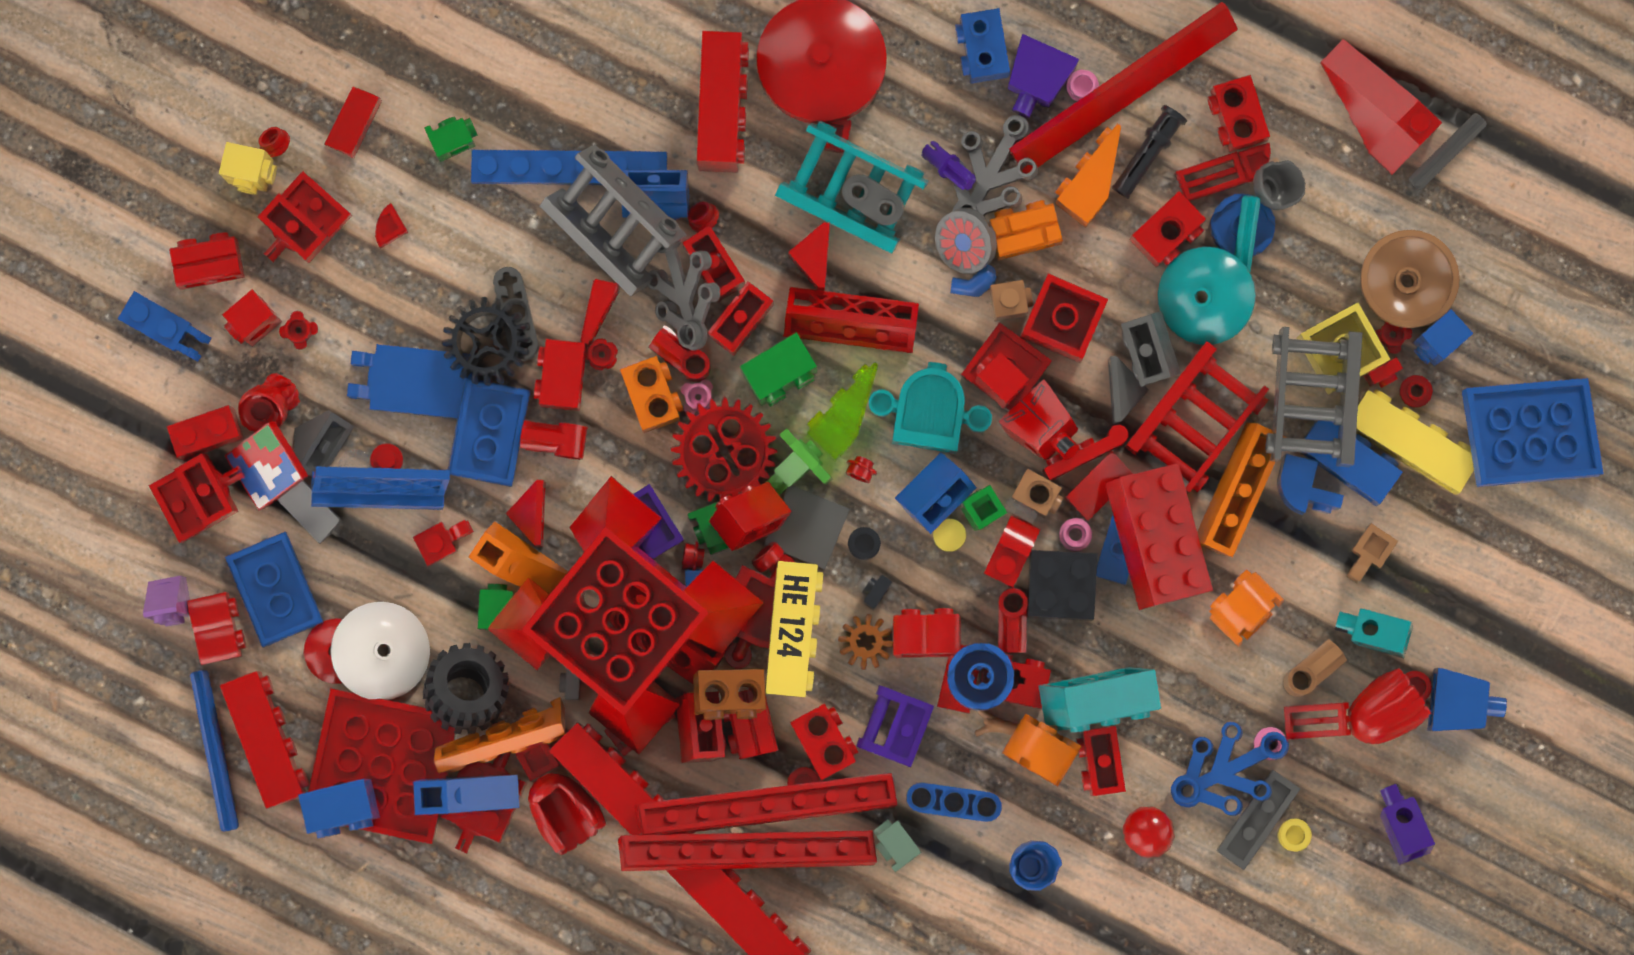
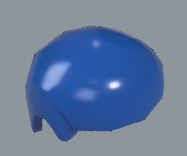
[1009,840,1062,891]

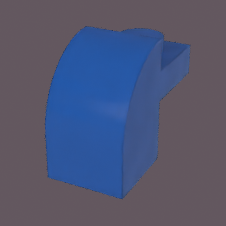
[1277,454,1344,515]

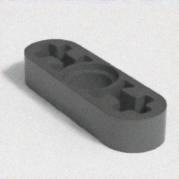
[493,267,539,361]

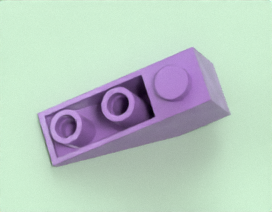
[143,576,190,627]

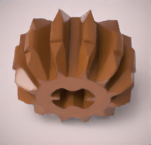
[838,614,893,670]

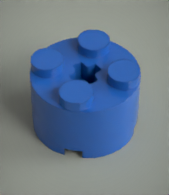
[947,643,1014,711]

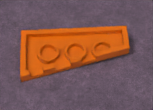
[434,697,565,773]

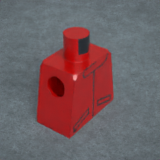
[998,379,1079,460]

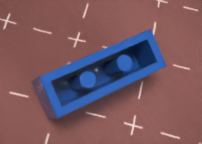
[1300,420,1403,506]

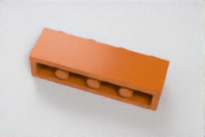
[1197,423,1287,557]

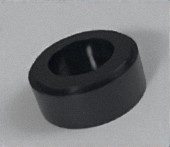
[848,527,881,560]

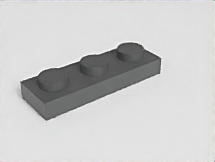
[1216,770,1300,870]

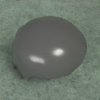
[1254,160,1306,210]

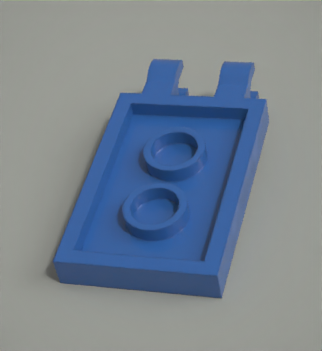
[347,344,473,419]

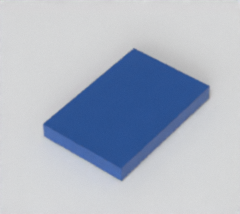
[447,378,530,487]
[225,531,324,648]

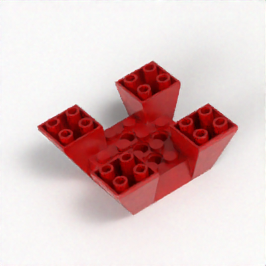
[488,476,764,755]

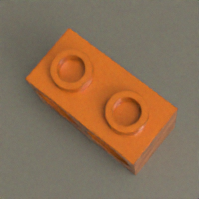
[620,356,684,433]

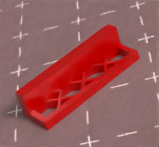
[783,287,919,353]

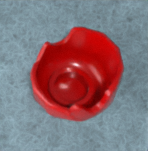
[1123,806,1175,858]

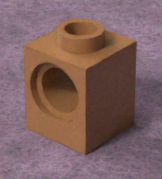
[1010,469,1064,519]

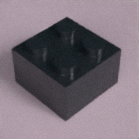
[1027,550,1098,621]

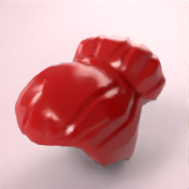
[238,373,300,432]

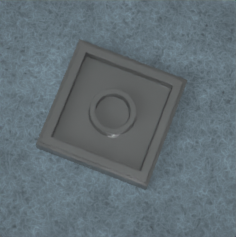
[764,485,850,570]

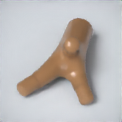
[975,710,1018,737]

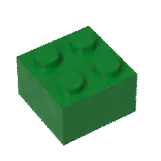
[740,332,817,407]

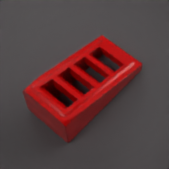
[580,279,621,347]

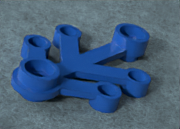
[1171,722,1289,816]

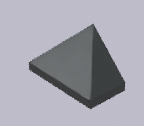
[1108,356,1149,425]
[294,410,354,477]

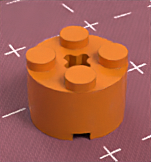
[1209,570,1284,647]
[1002,714,1081,787]

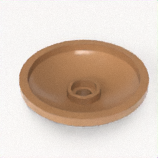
[1360,230,1460,328]

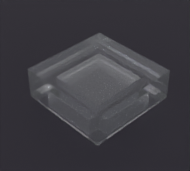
[1004,498,1037,525]

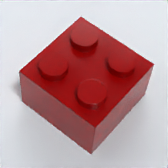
[1021,273,1108,363]

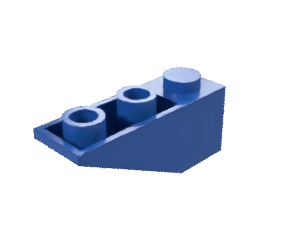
[413,775,520,815]

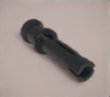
[1112,105,1187,199]

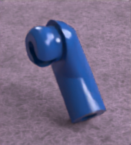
[950,265,997,297]

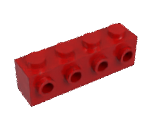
[220,671,309,809]

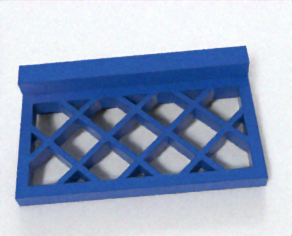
[311,466,450,510]

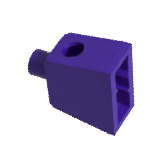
[1008,34,1079,118]
[1380,784,1435,865]

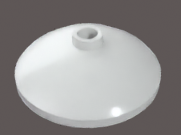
[331,602,430,700]

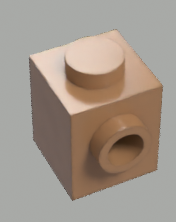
[989,280,1033,322]

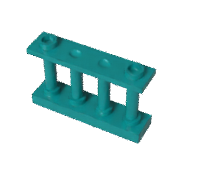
[775,121,929,254]

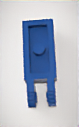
[118,291,212,362]

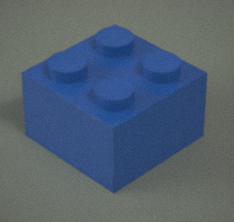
[298,779,380,839]

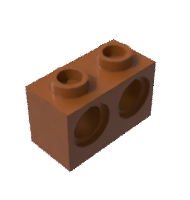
[693,669,766,720]

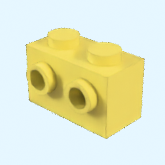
[219,142,277,195]

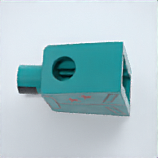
[1335,608,1413,659]

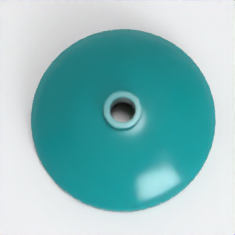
[1158,247,1256,345]

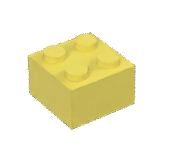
[1296,303,1391,395]

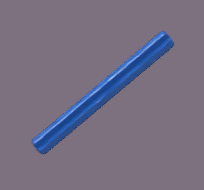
[190,670,239,832]

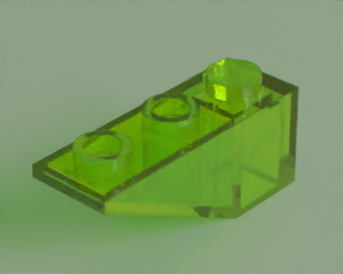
[807,362,878,462]

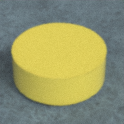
[933,519,966,552]
[1277,819,1312,852]

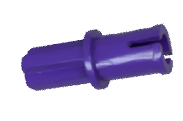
[921,141,976,190]

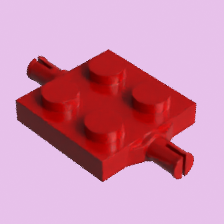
[439,751,527,854]

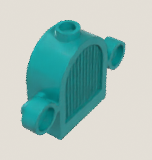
[869,362,992,454]

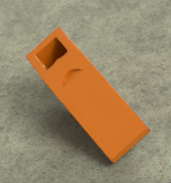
[1055,123,1121,228]
[468,521,569,595]

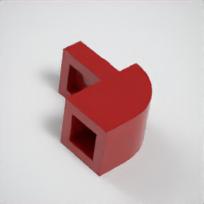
[983,515,1041,588]

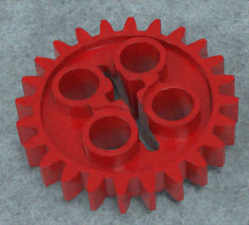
[670,396,777,502]

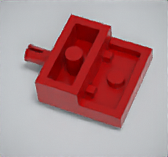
[257,171,352,264]
[148,453,245,543]

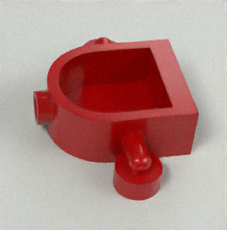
[725,554,794,669]

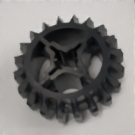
[442,297,531,386]

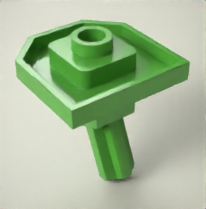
[765,428,833,496]

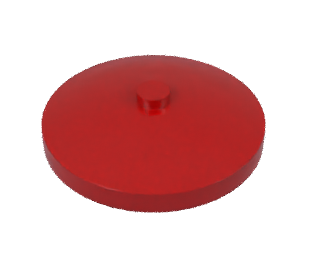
[757,0,887,124]

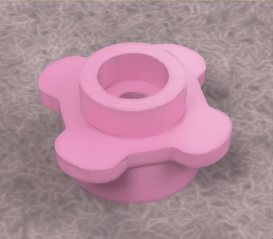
[681,380,713,414]

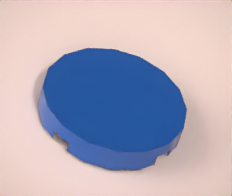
[1210,194,1275,257]

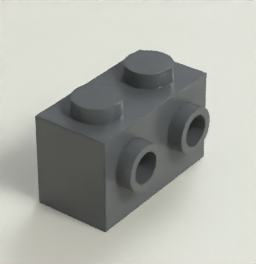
[1121,312,1181,386]

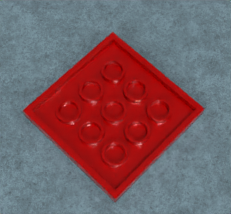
[308,688,456,844]

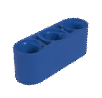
[906,783,1002,822]

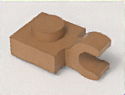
[1346,523,1398,584]

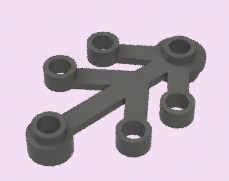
[953,115,1038,217]
[648,235,720,350]

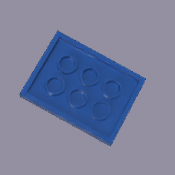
[1462,378,1604,487]

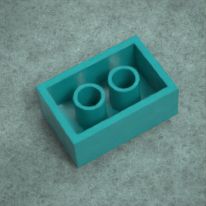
[1038,667,1161,732]

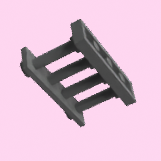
[540,144,687,297]
[1265,327,1363,467]

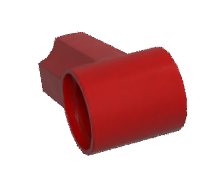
[648,325,711,382]
[520,420,588,460]
[998,588,1028,653]

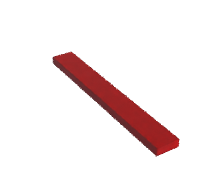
[1009,2,1238,174]
[634,773,898,835]
[618,830,877,871]

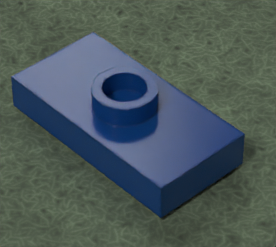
[1096,514,1129,586]

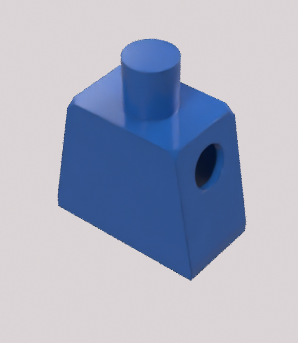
[1427,668,1507,732]

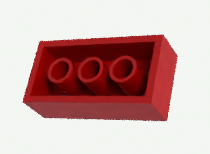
[697,31,749,173]
[1105,463,1213,610]

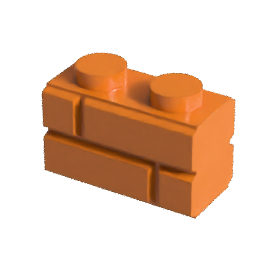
[989,200,1063,261]

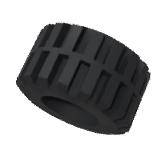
[423,643,509,734]

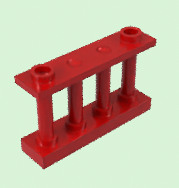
[1125,341,1269,495]

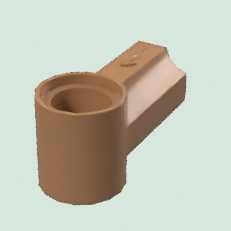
[1283,639,1347,697]

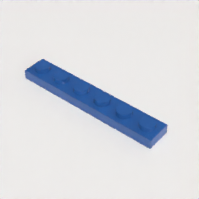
[471,150,667,185]

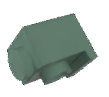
[873,820,922,872]

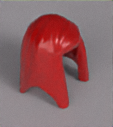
[1347,668,1431,744]
[528,773,606,855]

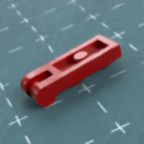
[1042,425,1128,481]

